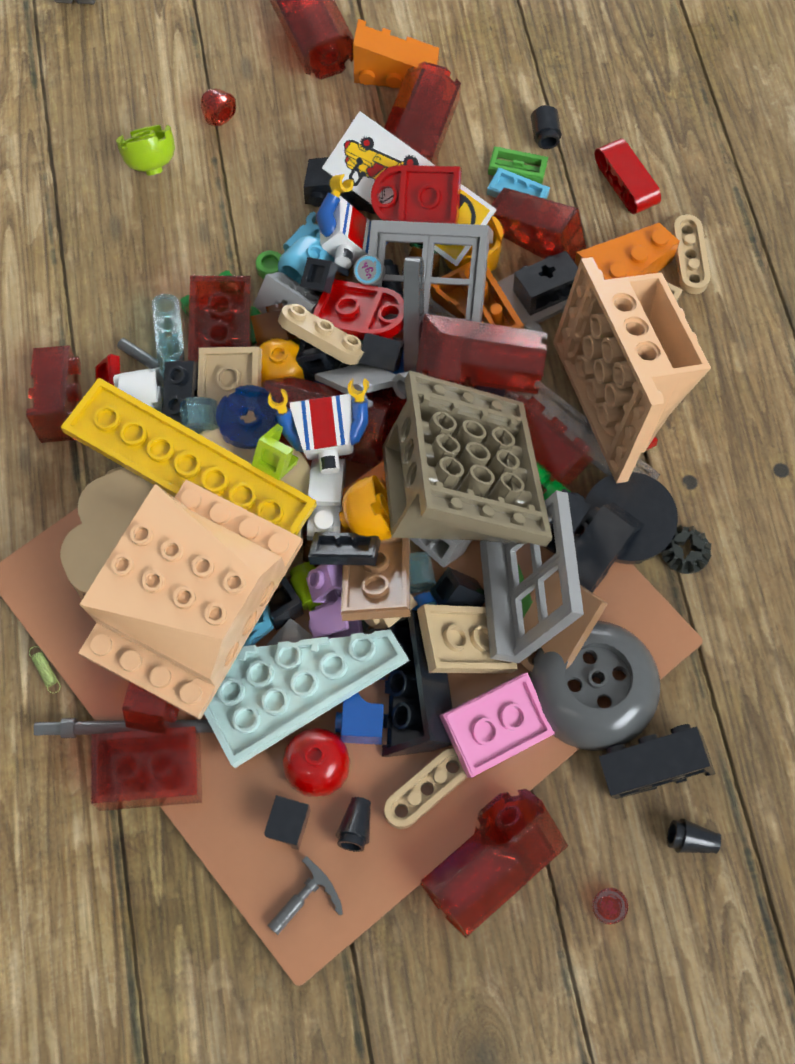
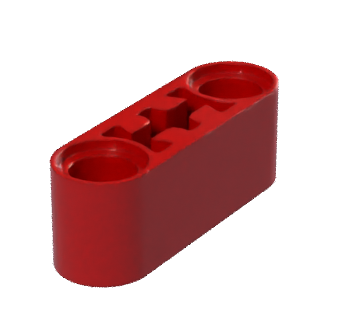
[594,138,661,215]

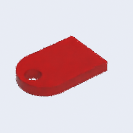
[371,165,462,224]
[313,279,404,340]

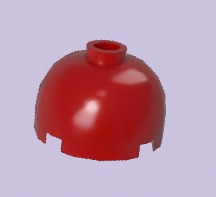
[282,727,350,797]

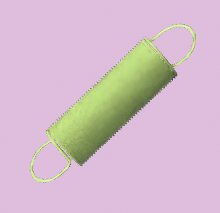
[29,646,61,693]

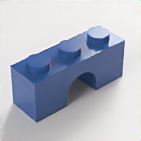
[335,675,386,745]

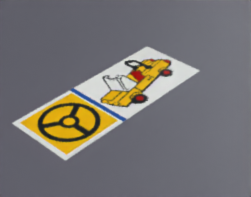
[322,111,497,266]

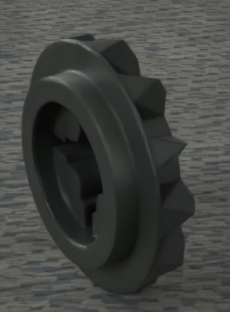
[661,525,712,574]

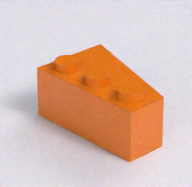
[353,19,439,92]
[574,223,680,280]
[430,261,526,354]

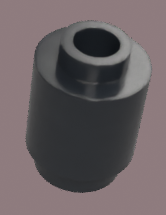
[531,105,562,149]

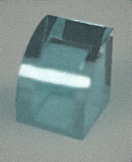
[180,397,220,434]

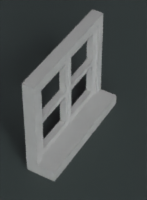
[368,220,494,336]
[480,490,584,663]

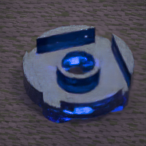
[216,385,278,449]

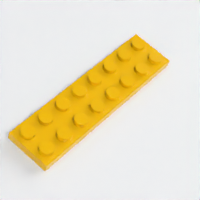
[61,378,317,535]

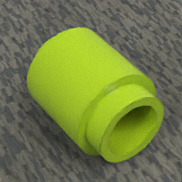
[289,562,323,611]

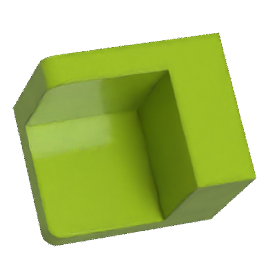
[251,424,299,480]

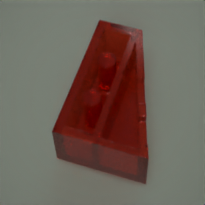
[491,187,586,261]
[26,345,82,443]
[516,395,594,486]

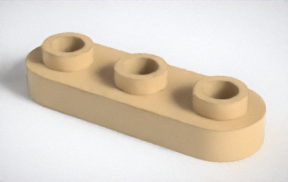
[672,214,711,294]
[278,304,364,365]
[384,748,467,829]

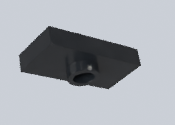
[308,532,381,566]

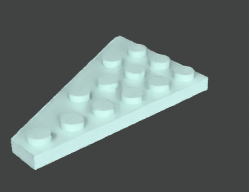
[204,629,410,768]

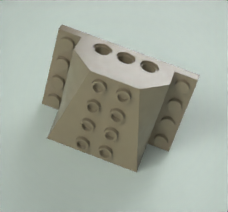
[382,371,552,547]

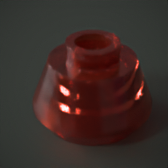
[200,89,236,126]

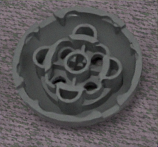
[529,621,660,751]

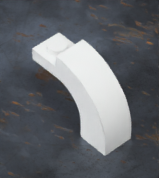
[307,459,346,540]

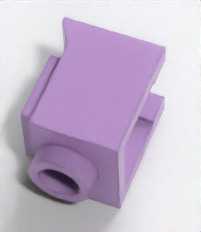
[306,565,343,604]
[309,597,363,639]

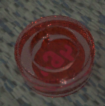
[592,888,628,925]

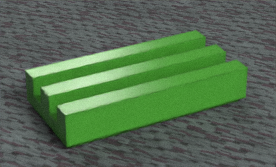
[488,146,548,184]

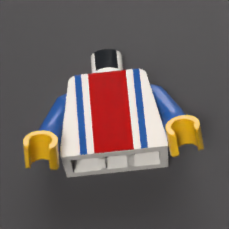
[316,174,389,269]
[268,378,369,474]

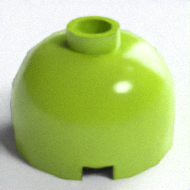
[116,125,175,175]

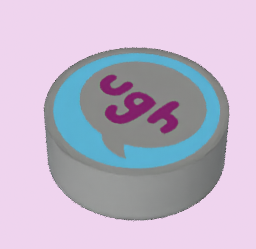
[354,254,385,286]

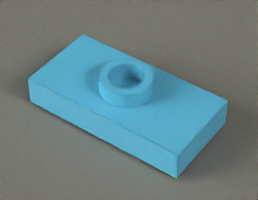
[487,167,550,215]

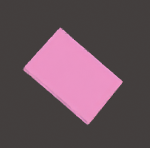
[439,673,555,778]

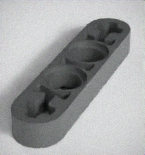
[404,257,424,374]

